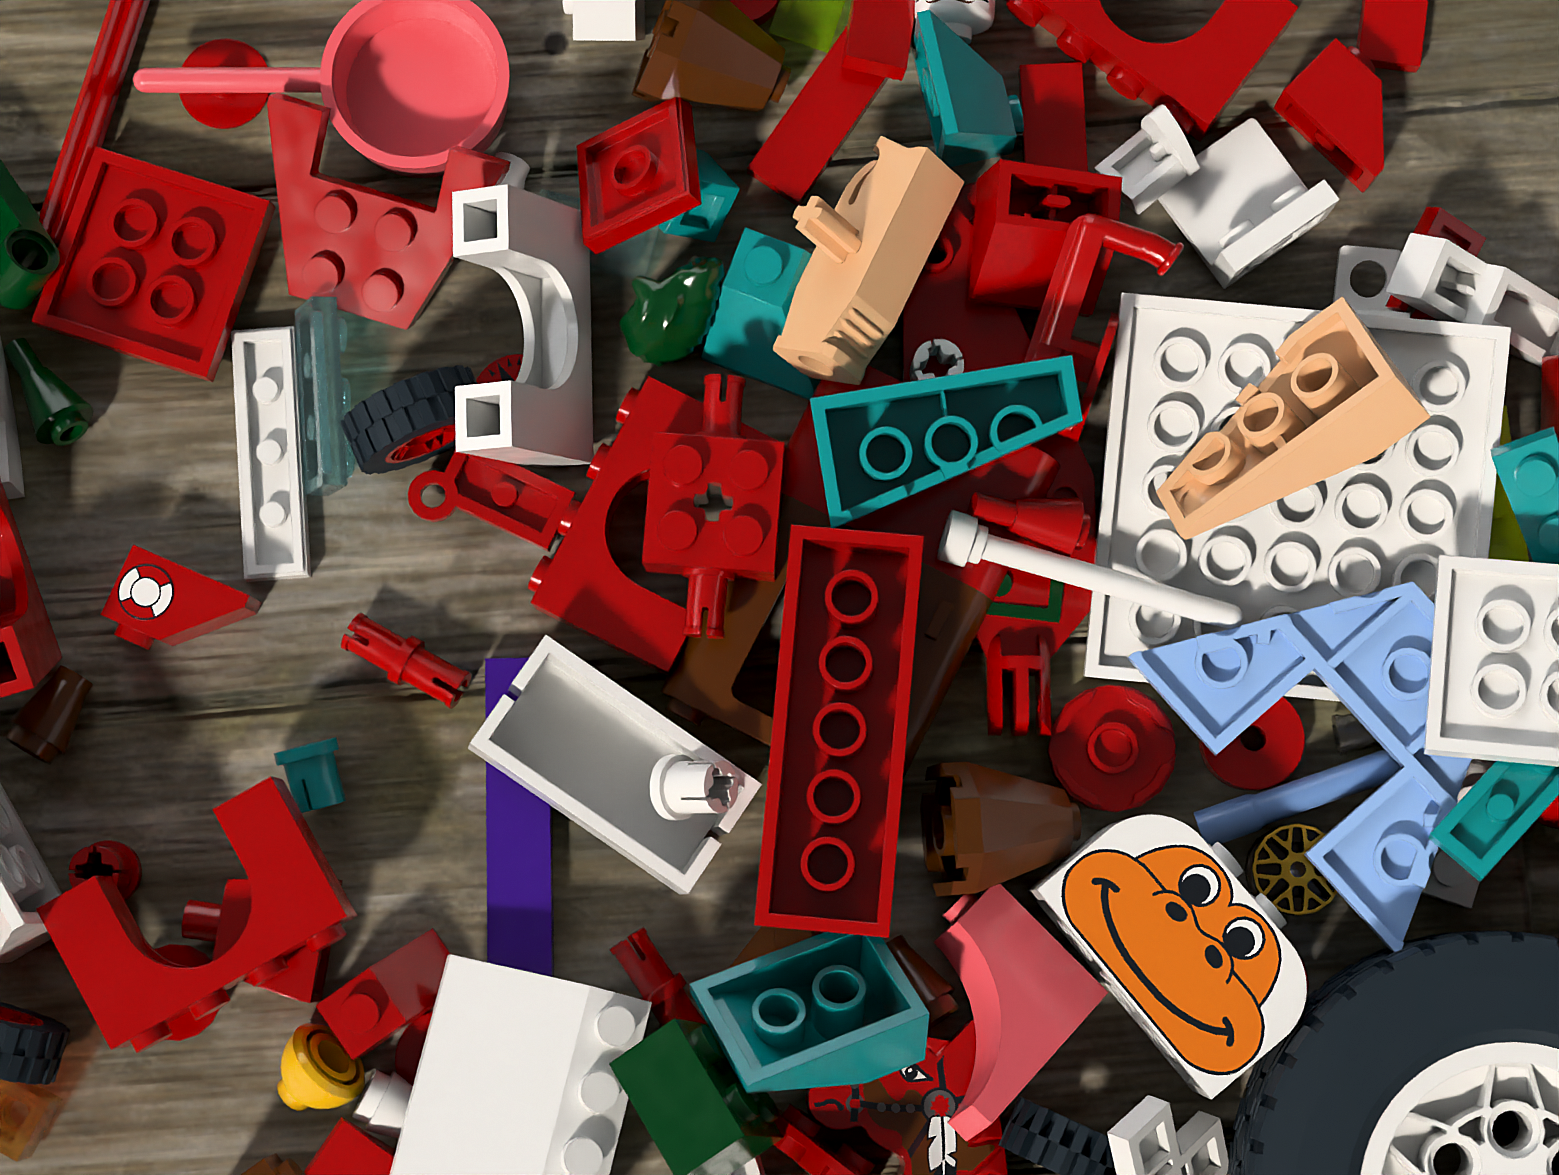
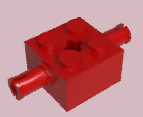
[642,374,785,639]

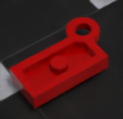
[408,450,577,553]

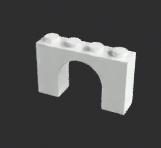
[452,184,593,468]

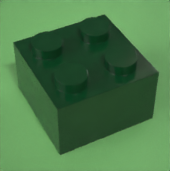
[609,1018,784,1175]

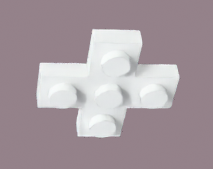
[1107,1095,1229,1175]

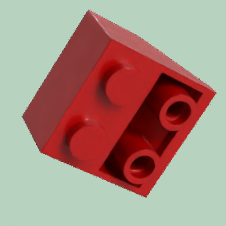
[968,159,1122,317]

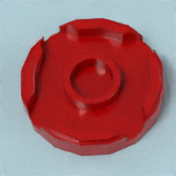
[1047,685,1176,813]

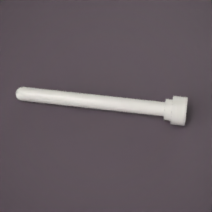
[937,510,1243,629]

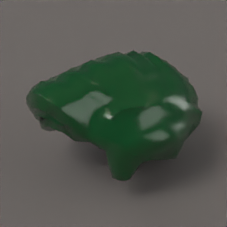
[619,256,725,367]

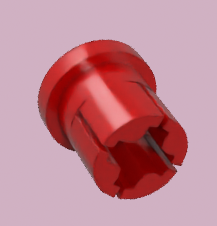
[68,840,142,901]

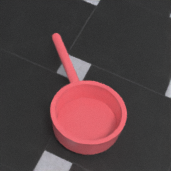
[133,0,510,178]

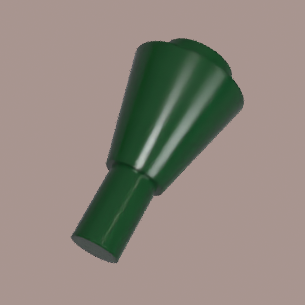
[4,338,94,446]

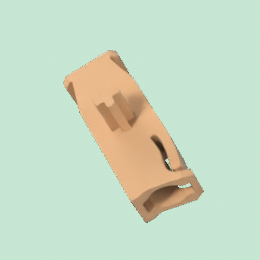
[773,136,964,385]

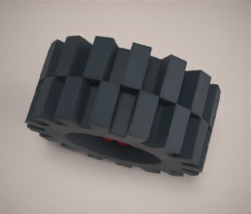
[998,1096,1116,1175]

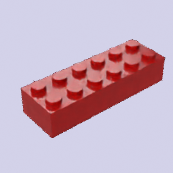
[754,524,924,938]

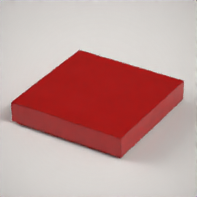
[576,96,702,254]

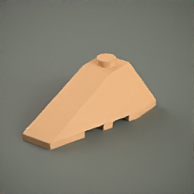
[1156,296,1431,540]

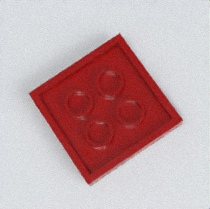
[31,146,276,382]

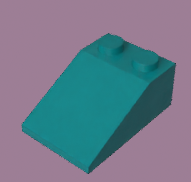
[689,932,929,1094]

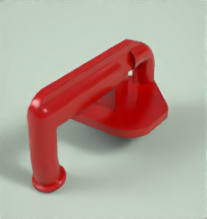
[1024,213,1184,441]

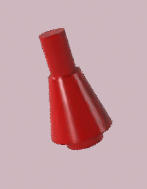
[968,492,1090,557]

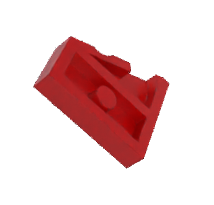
[774,1103,875,1175]

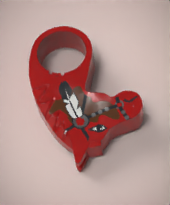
[805,1019,1008,1175]

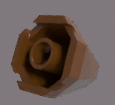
[631,0,791,111]
[920,762,1082,896]

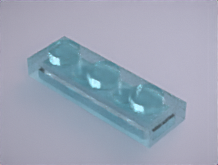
[295,296,355,496]

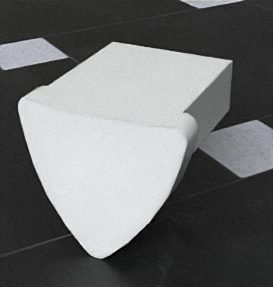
[1094,104,1200,215]

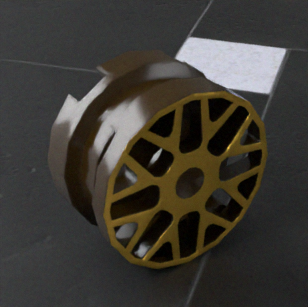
[1244,824,1337,915]

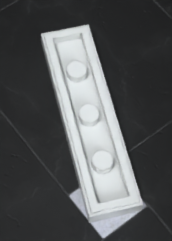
[231,326,311,582]

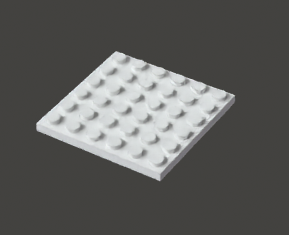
[1083,293,1511,701]

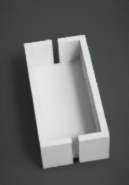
[468,635,762,895]

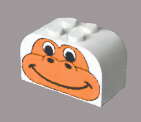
[1027,814,1307,1100]

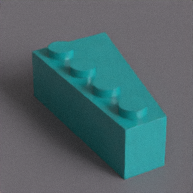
[810,355,1083,528]

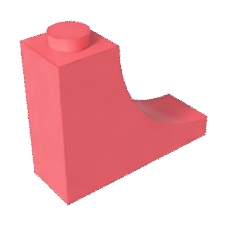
[934,884,1108,1141]

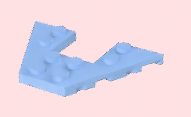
[1128,581,1472,952]

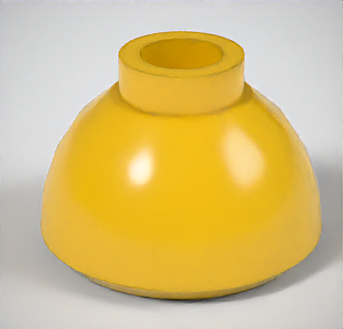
[277,1023,365,1111]

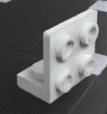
[1158,118,1340,289]

